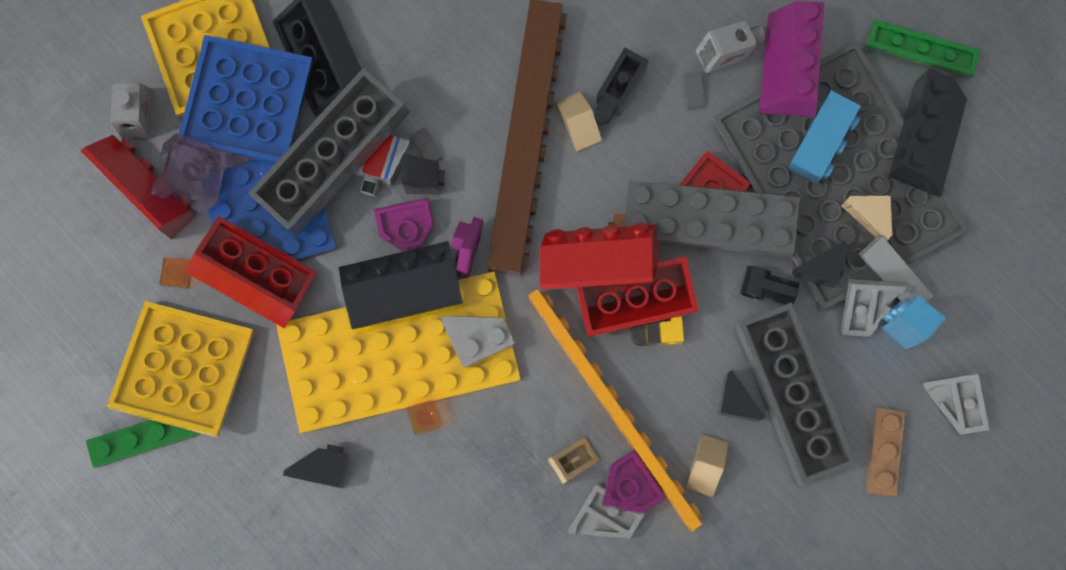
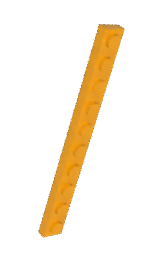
[528,289,702,531]

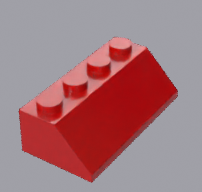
[81,135,195,240]
[185,215,317,328]
[540,223,661,290]
[575,256,699,337]

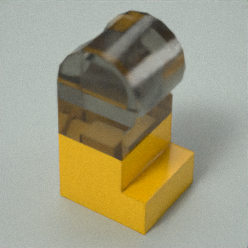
[630,316,684,346]

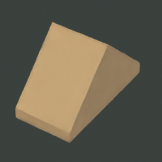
[555,92,602,152]
[841,196,892,240]
[685,434,729,497]
[548,437,600,485]

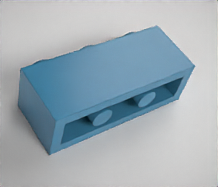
[787,90,861,184]
[881,295,945,350]

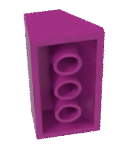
[759,1,825,117]

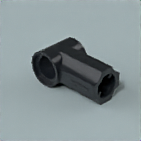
[739,266,800,306]

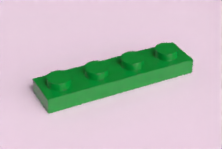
[865,19,981,78]
[85,420,201,468]

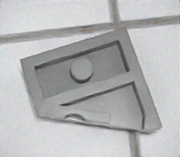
[840,279,906,337]

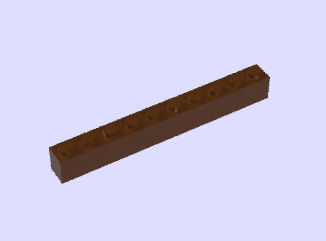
[487,0,567,277]

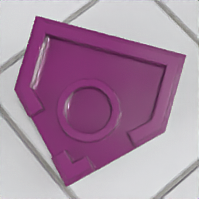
[374,198,434,252]
[451,217,484,278]
[602,450,666,515]

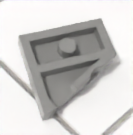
[440,317,515,368]
[922,374,990,435]
[567,484,645,539]

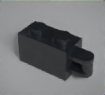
[594,47,649,125]

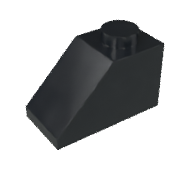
[402,154,445,195]
[283,444,350,488]

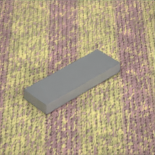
[859,235,934,302]

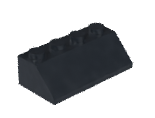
[273,0,362,117]
[888,68,967,197]
[338,241,463,330]

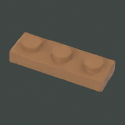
[866,408,905,497]

